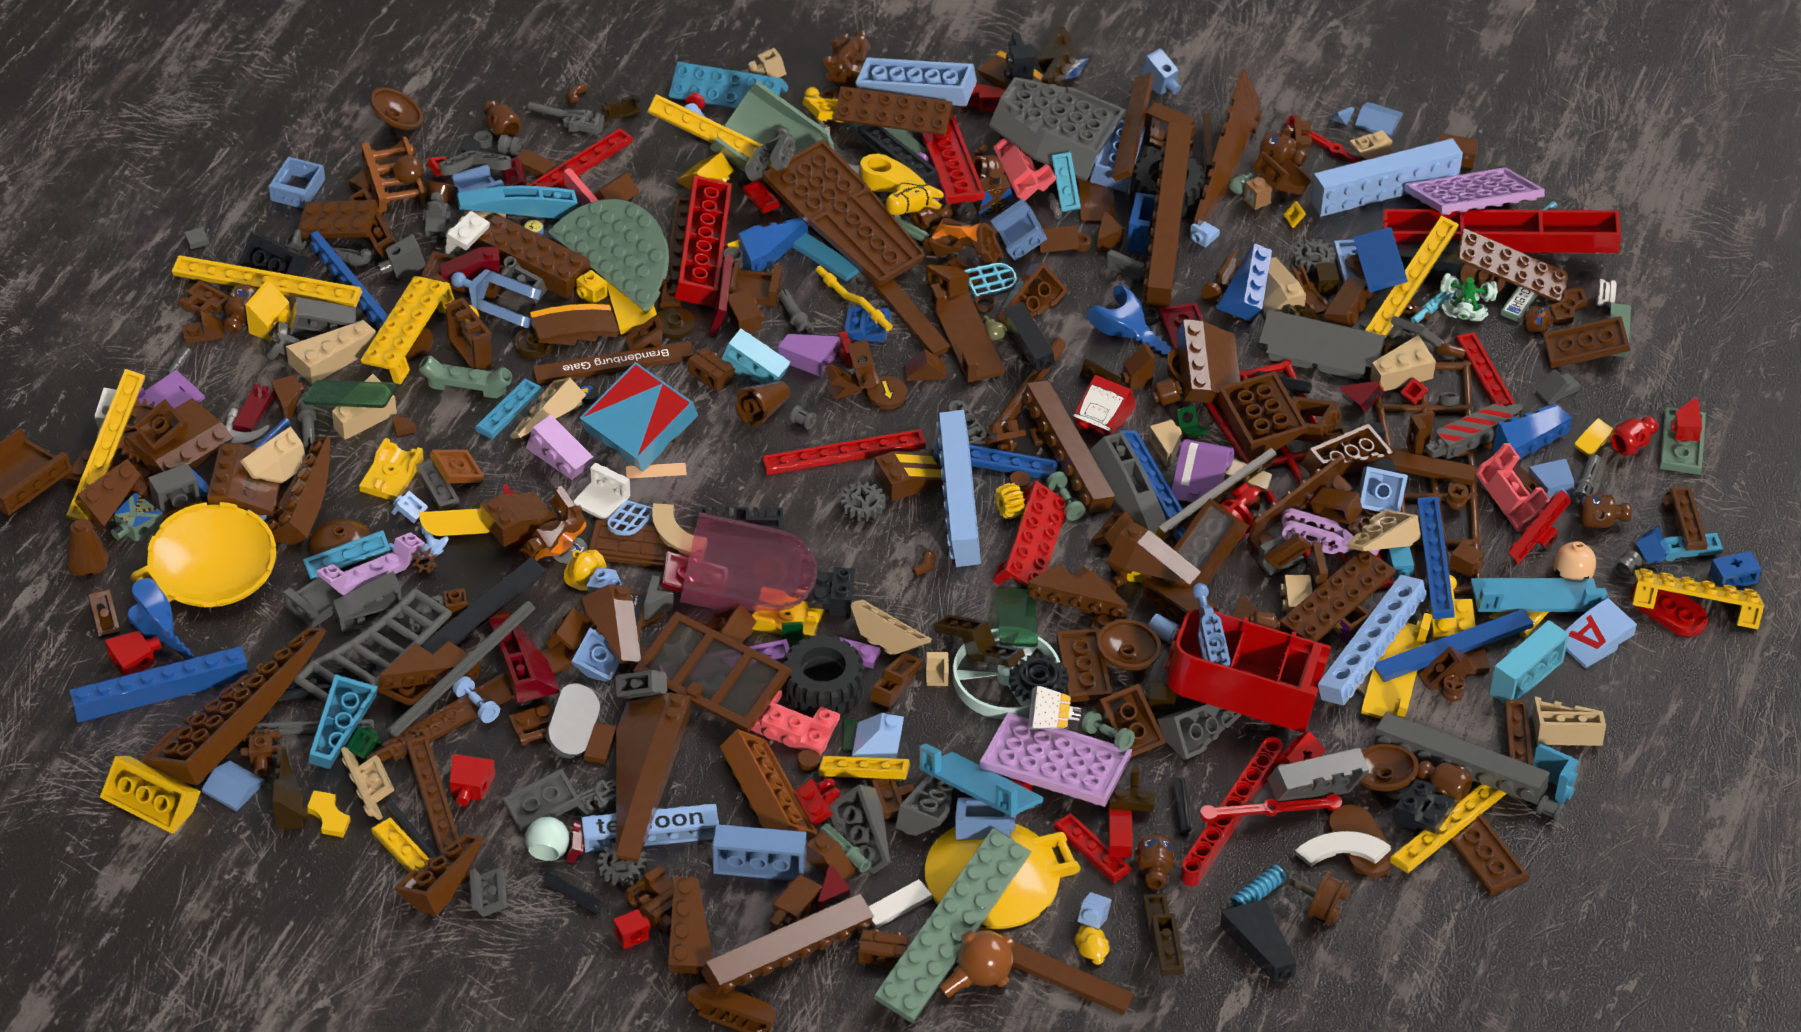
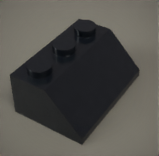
[238,232,309,277]

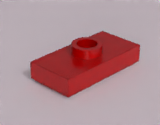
[743,180,780,214]

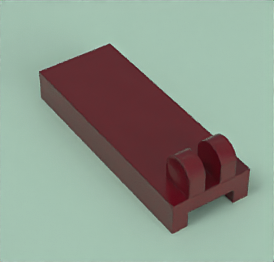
[232,383,273,432]

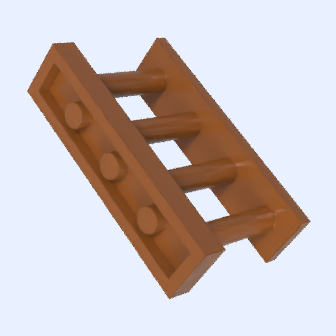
[361,136,427,212]

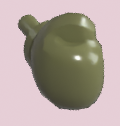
[983,316,1007,341]

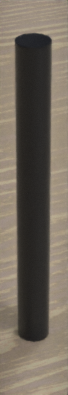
[385,800,438,859]

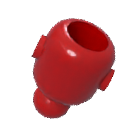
[1610,416,1658,456]

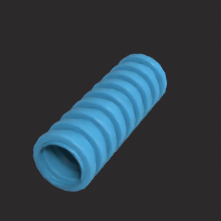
[1231,865,1286,907]

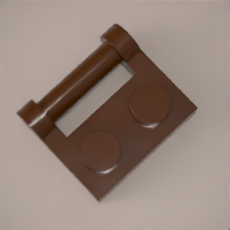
[509,703,553,747]

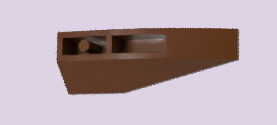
[267,436,330,545]

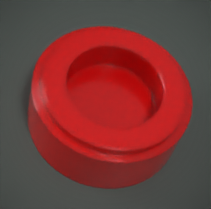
[685,93,705,110]

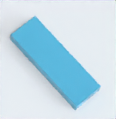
[1052,152,1081,213]

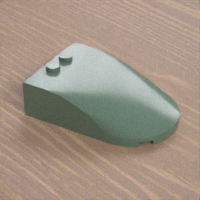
[709,81,835,182]

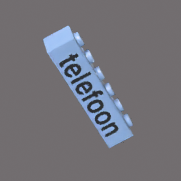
[582,804,719,852]

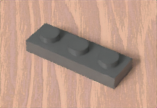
[417,460,460,511]

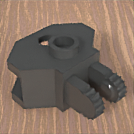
[423,193,452,237]

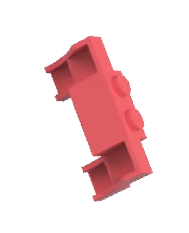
[994,139,1057,201]
[1475,443,1550,532]
[743,683,840,757]

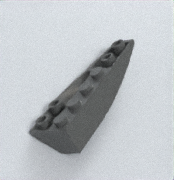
[1089,432,1166,534]

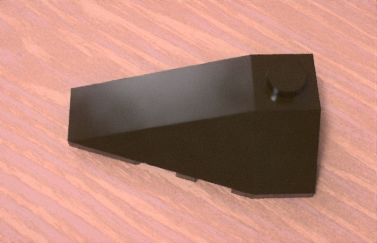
[273,746,309,830]

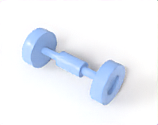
[453,676,500,723]

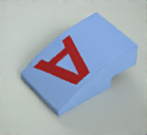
[1565,598,1637,668]

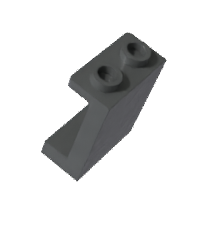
[283,566,344,627]

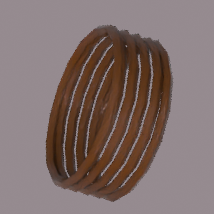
[975,294,995,312]

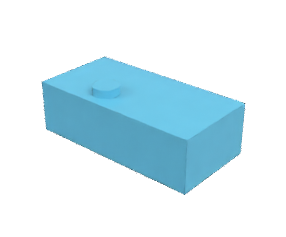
[1489,620,1569,704]

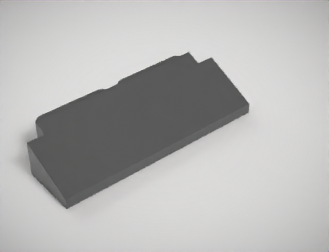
[1259,310,1385,379]

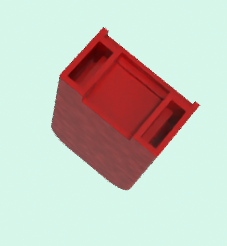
[1165,609,1331,733]

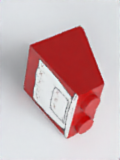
[1073,375,1136,438]

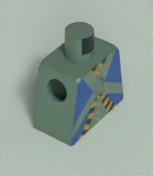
[111,493,164,541]

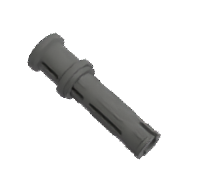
[778,289,814,335]
[297,396,316,452]
[1571,454,1601,505]

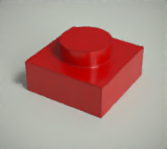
[427,156,447,177]

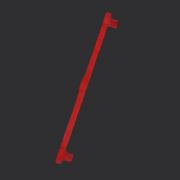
[1284,115,1364,164]
[1199,794,1342,823]

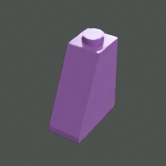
[777,334,840,377]

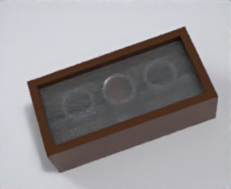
[1173,498,1249,589]

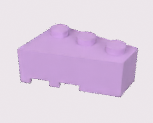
[526,414,593,480]

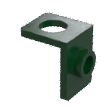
[1176,405,1209,438]
[782,622,803,648]

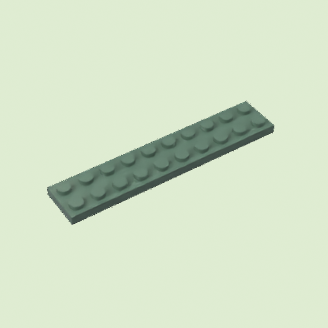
[874,828,1031,1023]

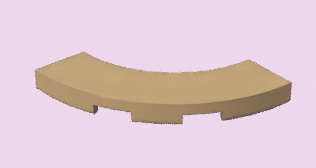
[652,503,708,559]

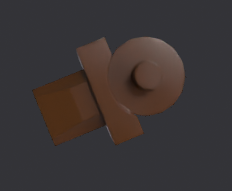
[1280,115,1311,150]
[984,420,1026,453]

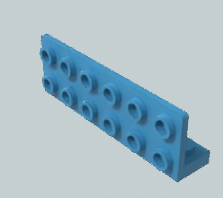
[669,62,788,109]
[1470,578,1607,612]
[920,744,1043,816]

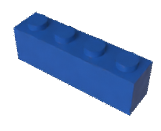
[1217,243,1272,322]
[1493,403,1572,461]

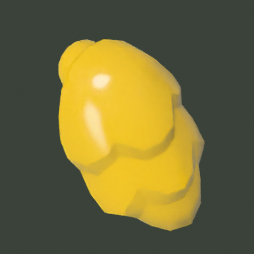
[1074,924,1109,965]

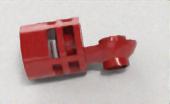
[1199,482,1261,541]

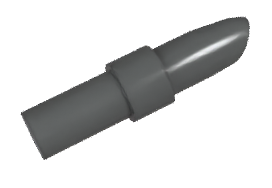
[168,348,192,375]

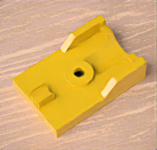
[359,438,424,501]
[752,587,824,640]

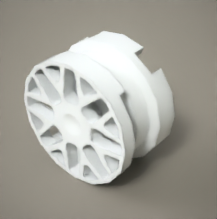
[1596,279,1616,307]

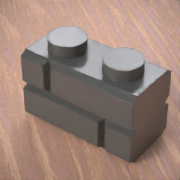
[616,670,667,699]

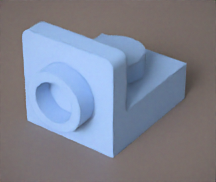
[1190,221,1220,247]
[391,491,428,523]

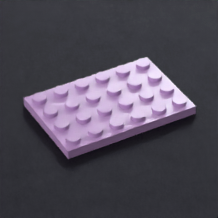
[1404,168,1545,215]
[979,712,1132,806]

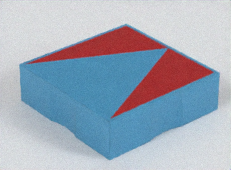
[580,362,698,472]

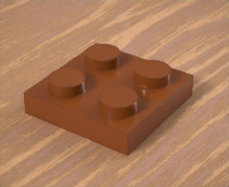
[430,450,484,483]

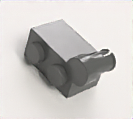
[501,256,547,305]

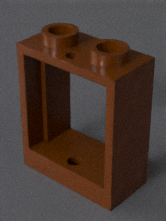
[1143,102,1196,152]
[1292,396,1341,444]

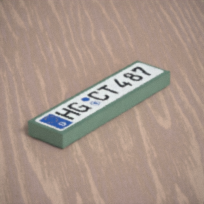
[1501,286,1538,322]

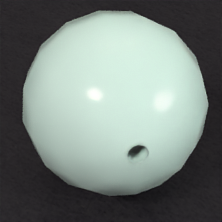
[525,817,569,861]

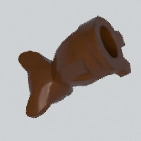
[911,203,952,231]

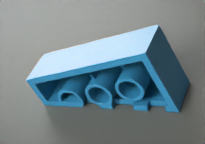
[309,675,378,769]

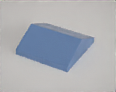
[1355,102,1403,138]
[571,628,620,682]
[202,761,265,811]

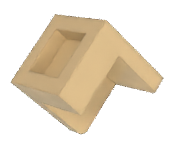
[926,652,949,686]

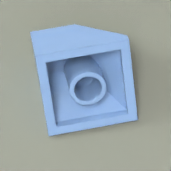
[1359,467,1408,512]
[852,713,904,759]

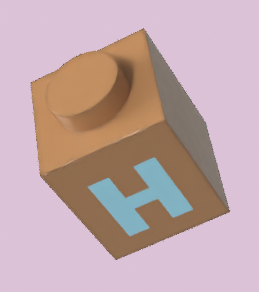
[1244,176,1272,210]

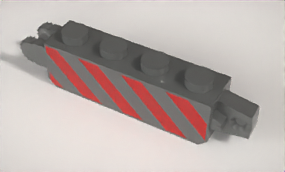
[1425,403,1522,460]

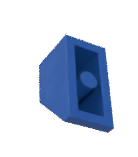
[1636,526,1669,564]

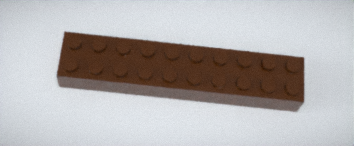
[1143,122,1192,309]

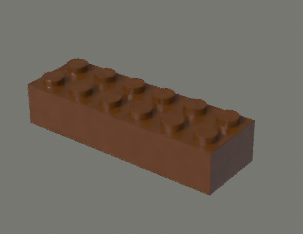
[472,213,590,299]

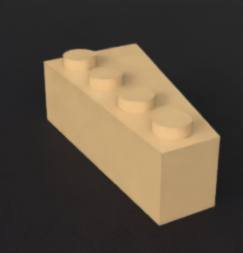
[286,320,376,385]

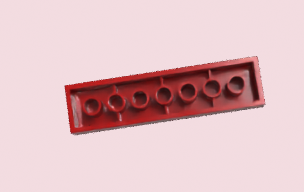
[674,175,732,307]

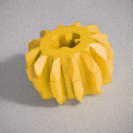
[994,483,1025,519]

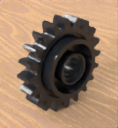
[1009,654,1069,704]

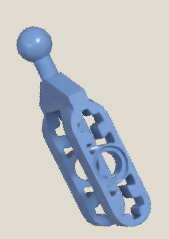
[451,269,542,328]
[1192,583,1230,667]

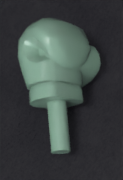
[1228,173,1252,195]

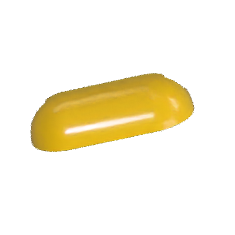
[419,509,490,536]

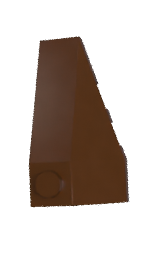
[996,262,1068,328]
[1107,521,1201,587]
[580,584,641,665]
[394,833,484,916]

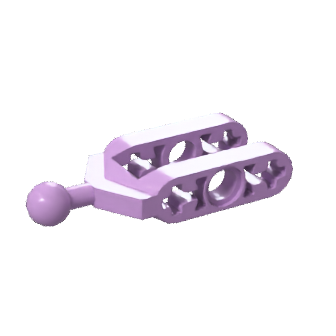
[1281,508,1379,556]

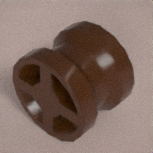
[1446,483,1469,510]
[1442,674,1465,702]

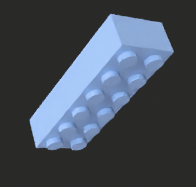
[856,58,977,106]

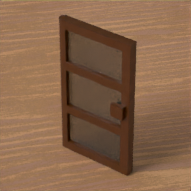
[633,612,792,732]

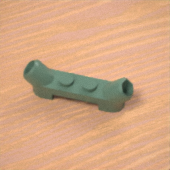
[419,356,512,398]

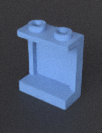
[452,165,504,211]
[991,199,1047,261]

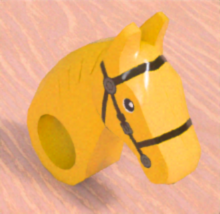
[859,154,944,215]

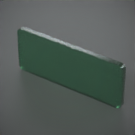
[303,380,397,408]
[996,588,1038,647]

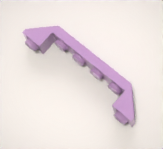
[316,532,425,595]

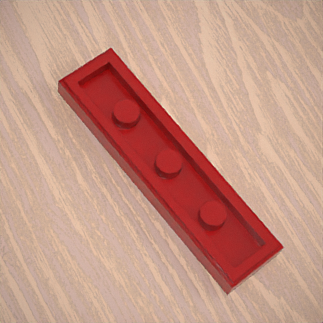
[1053,813,1131,883]

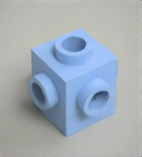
[587,567,621,593]

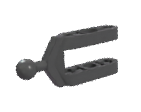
[745,126,795,181]

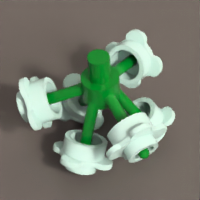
[1440,273,1497,321]

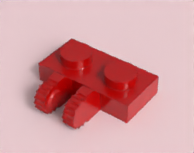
[794,778,841,826]

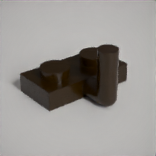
[1109,767,1156,812]

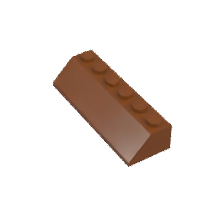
[720,729,818,841]

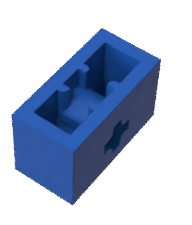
[1709,551,1762,588]

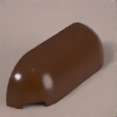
[687,983,776,1032]

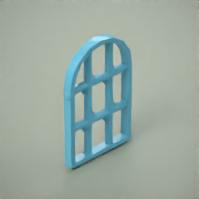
[964,263,1017,298]

